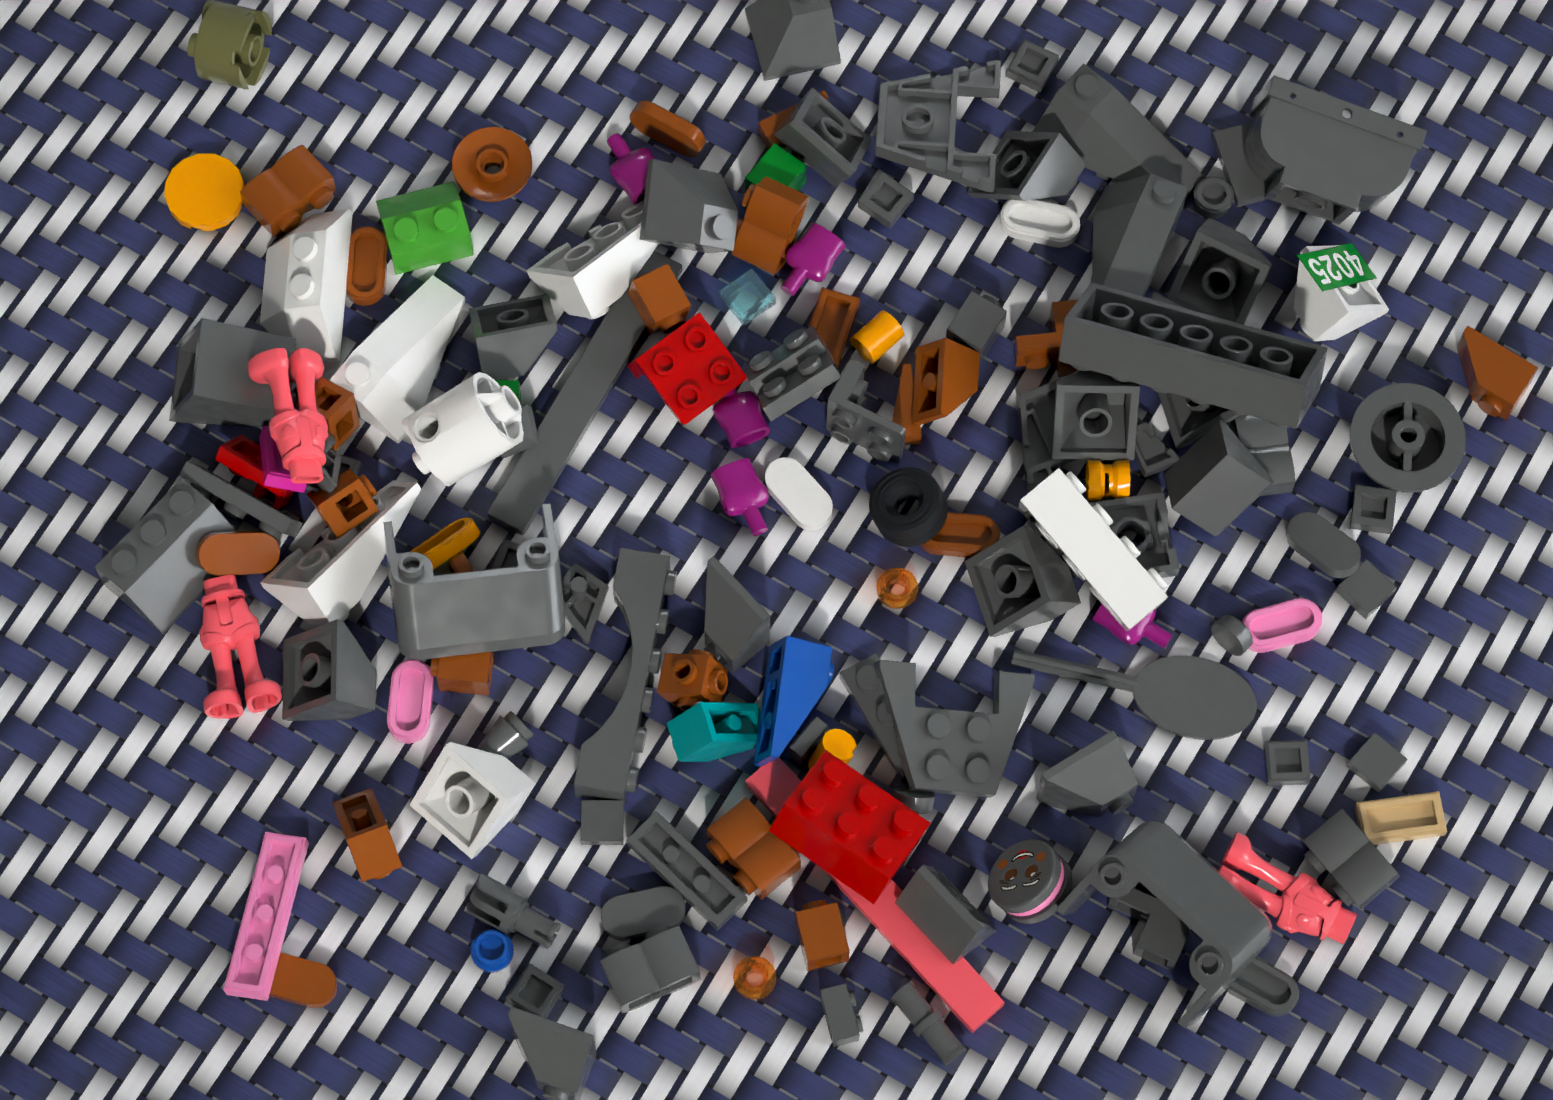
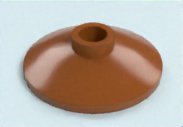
[452,127,532,202]

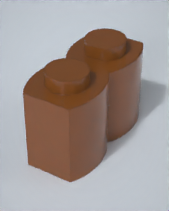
[240,145,336,237]
[732,176,809,275]
[706,797,801,900]

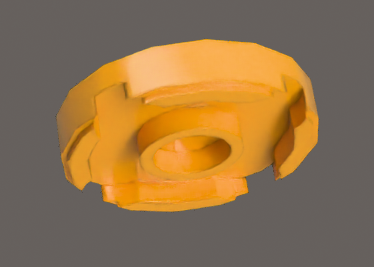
[164,154,245,231]

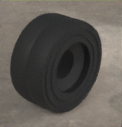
[869,467,948,547]

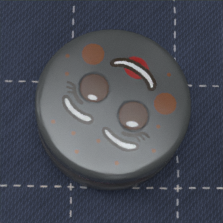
[988,839,1072,924]

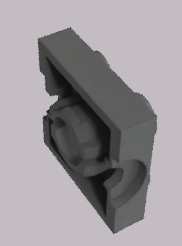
[1089,492,1180,578]

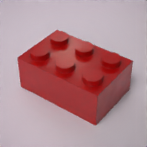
[768,750,931,904]

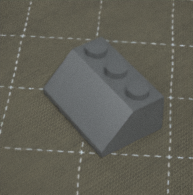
[95,478,236,635]

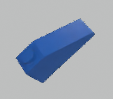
[754,636,834,767]

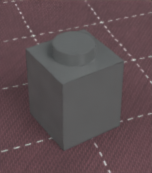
[946,291,1007,365]

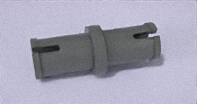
[890,981,967,1066]

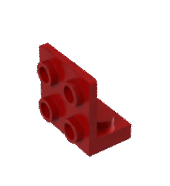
[627,312,747,425]

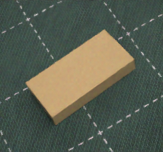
[1354,791,1447,845]

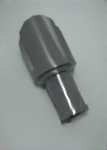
[464,874,561,949]

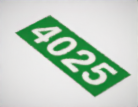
[1297,243,1377,292]

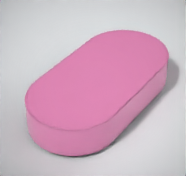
[1242,598,1322,653]
[387,659,434,744]

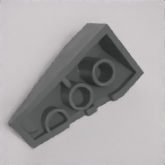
[1032,63,1204,198]
[1091,174,1189,297]

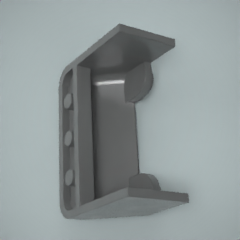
[383,504,565,660]
[1056,821,1272,1028]

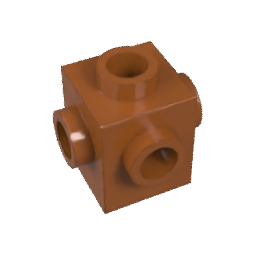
[657,649,728,711]

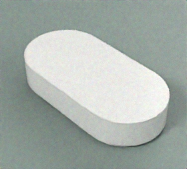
[1000,199,1080,248]
[765,457,833,531]

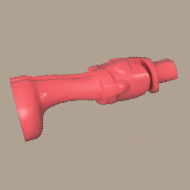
[247,348,329,484]
[199,575,282,719]
[1218,832,1357,944]

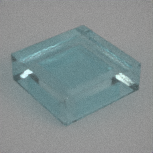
[719,269,776,326]

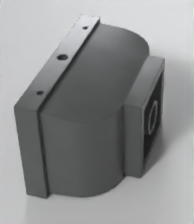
[1244,75,1427,225]

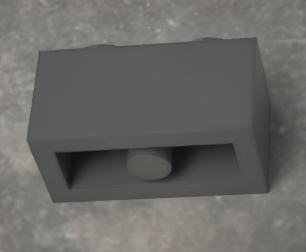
[820,983,863,1047]

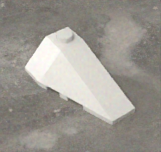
[526,200,658,319]
[329,275,465,444]
[260,480,421,626]

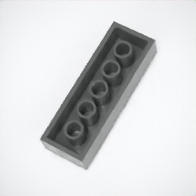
[1058,282,1328,429]

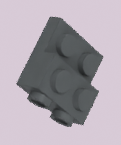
[744,326,841,421]

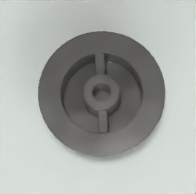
[1349,383,1466,493]

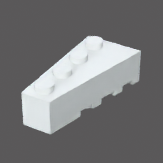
[1018,468,1168,632]

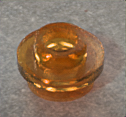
[876,568,918,609]
[733,956,776,1000]

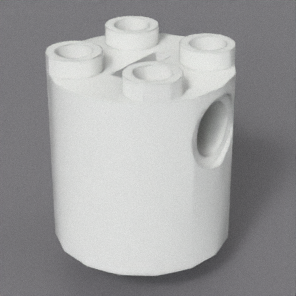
[402,372,524,486]

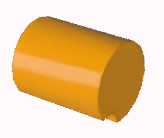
[850,310,905,364]
[808,729,856,770]

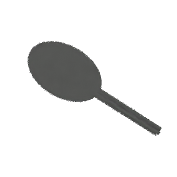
[1011,649,1257,740]

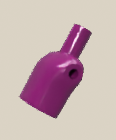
[607,133,655,205]
[781,222,846,296]
[712,388,770,449]
[710,458,769,536]
[1092,604,1173,649]

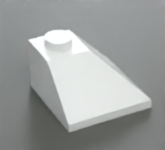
[1293,245,1389,341]
[410,742,535,859]

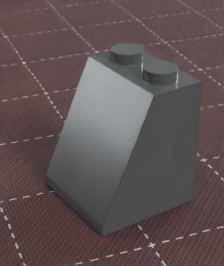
[169,318,296,427]

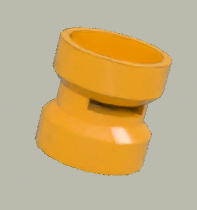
[1086,460,1130,501]

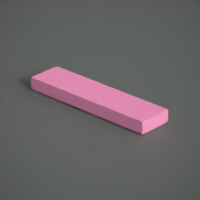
[223,832,309,1001]

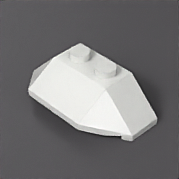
[260,209,353,363]

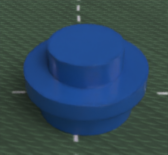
[471,929,514,973]

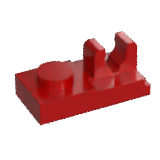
[215,434,293,510]

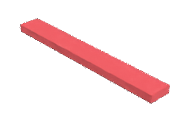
[745,757,1005,1033]

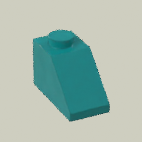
[667,702,761,762]

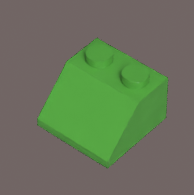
[376,181,474,275]

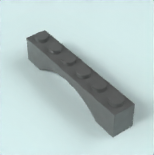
[574,548,677,805]

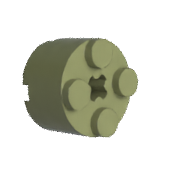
[187,0,272,89]

